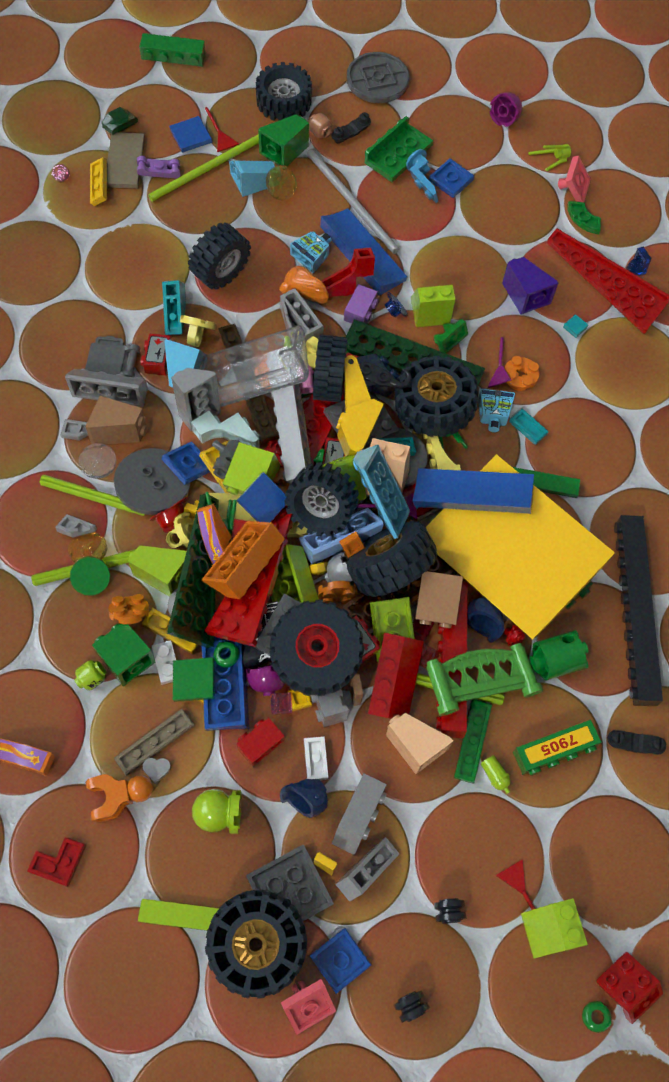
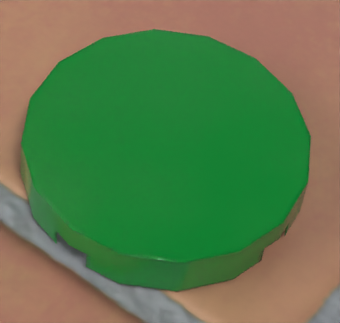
[70,556,110,596]

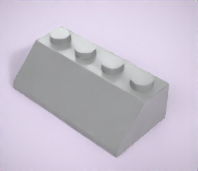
[171,368,221,431]
[65,369,148,407]

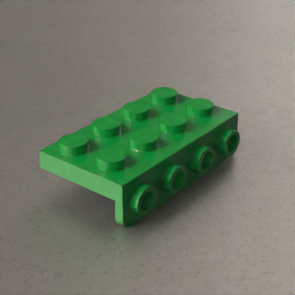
[365,116,434,182]

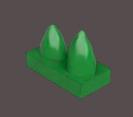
[434,319,468,353]

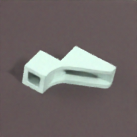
[191,411,260,448]

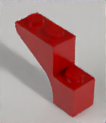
[322,248,375,298]

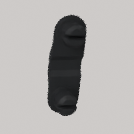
[331,112,371,144]
[607,730,667,755]

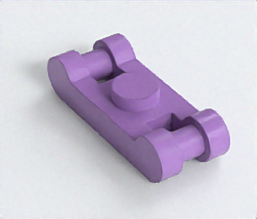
[137,156,180,178]

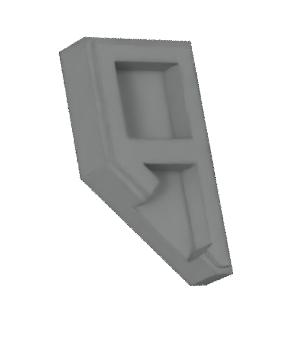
[60,419,88,441]
[55,514,97,538]

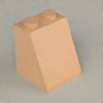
[365,438,410,495]
[386,713,453,774]

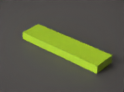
[138,899,219,931]

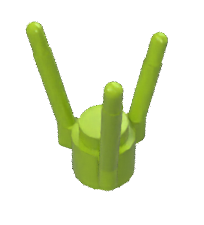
[528,144,571,171]

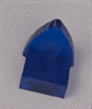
[626,246,652,275]

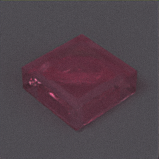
[270,692,292,714]

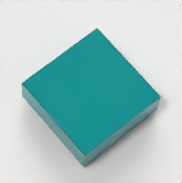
[563,314,588,338]

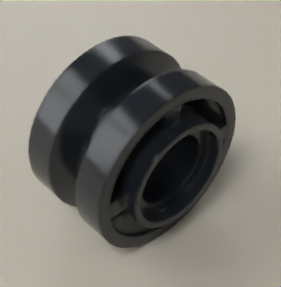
[434,898,467,924]
[394,990,430,1023]

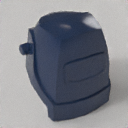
[467,597,504,643]
[280,779,328,818]

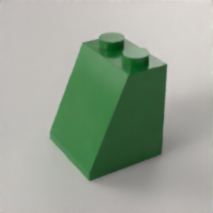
[258,114,309,169]
[92,623,156,687]

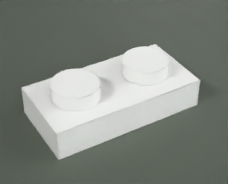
[152,640,176,685]
[304,736,328,780]

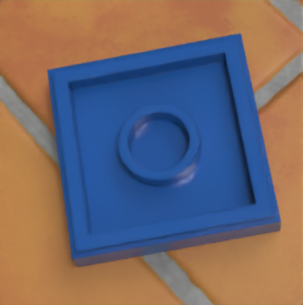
[169,116,212,153]
[428,158,475,198]
[162,441,210,485]
[236,472,287,523]
[310,928,371,994]

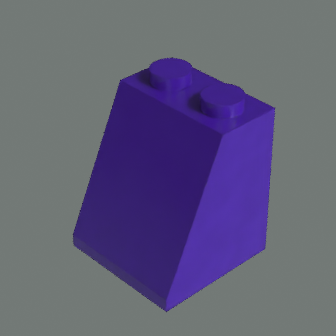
[502,257,558,315]

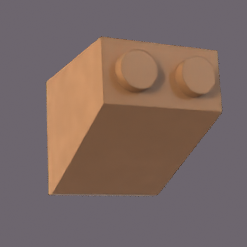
[85,396,148,446]
[416,571,463,628]

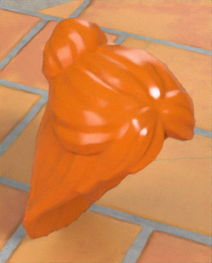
[279,266,329,304]

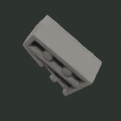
[280,288,323,353]
[310,689,349,727]
[332,774,387,855]

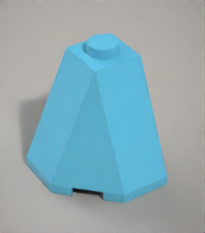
[229,160,281,197]
[164,339,207,388]

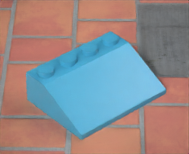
[353,445,410,539]

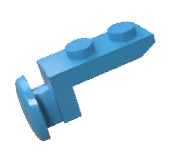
[406,149,438,203]

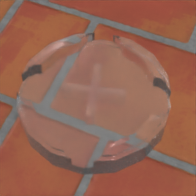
[79,443,117,479]

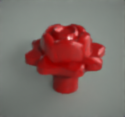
[504,625,525,647]

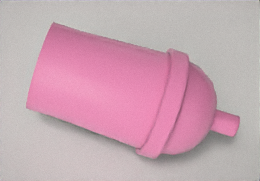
[297,360,314,394]

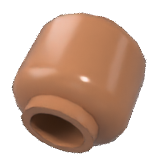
[309,113,332,139]

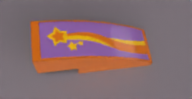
[197,504,232,564]
[0,738,55,776]

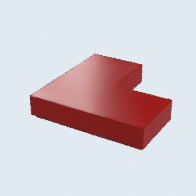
[27,837,86,887]

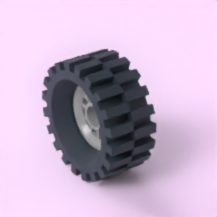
[256,62,312,121]
[188,222,251,290]
[313,335,347,403]
[284,463,359,537]

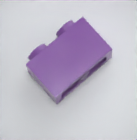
[344,284,379,324]

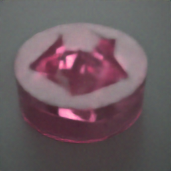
[52,164,70,182]

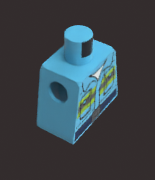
[290,232,332,273]
[478,389,515,432]

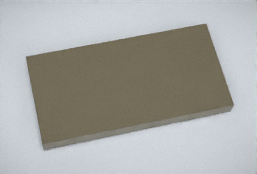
[107,132,145,189]

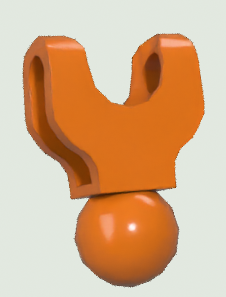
[85,774,153,822]

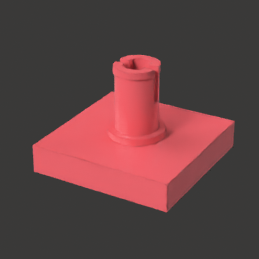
[558,156,591,203]
[281,979,336,1035]

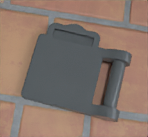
[85,336,141,377]

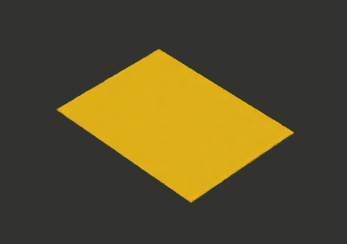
[426,454,615,640]

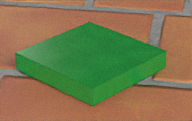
[173,657,214,702]

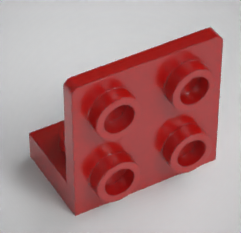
[596,952,663,1024]

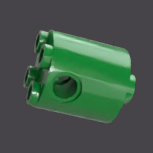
[530,630,589,681]

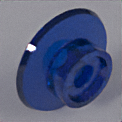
[385,292,408,318]

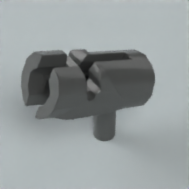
[212,440,241,479]

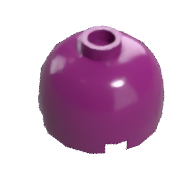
[490,92,522,127]
[246,665,285,696]

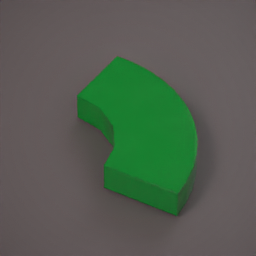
[567,201,601,235]

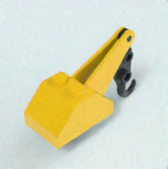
[336,355,411,456]

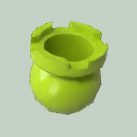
[192,789,242,834]

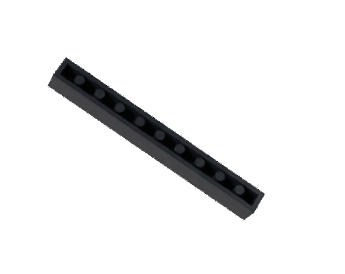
[614,515,663,706]

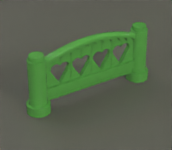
[426,643,543,716]

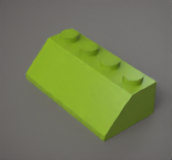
[271,544,319,603]

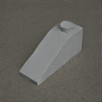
[335,837,399,901]

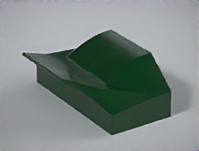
[102,107,138,135]

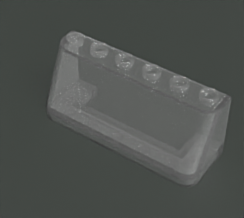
[199,325,309,407]

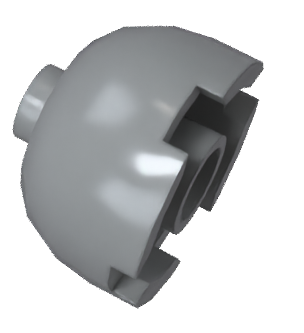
[324,552,354,586]

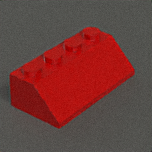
[368,633,424,719]

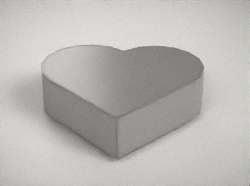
[143,758,171,784]

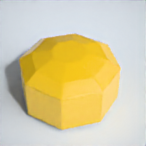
[309,562,328,575]

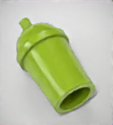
[481,755,510,794]

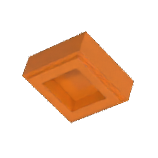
[339,531,365,558]

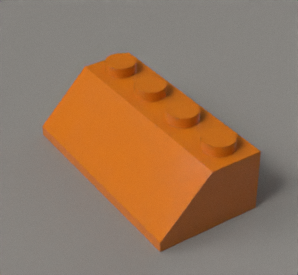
[202,521,285,599]

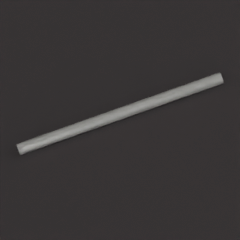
[307,149,399,254]

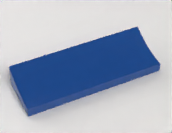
[320,208,407,296]
[412,468,534,514]
[202,610,249,731]

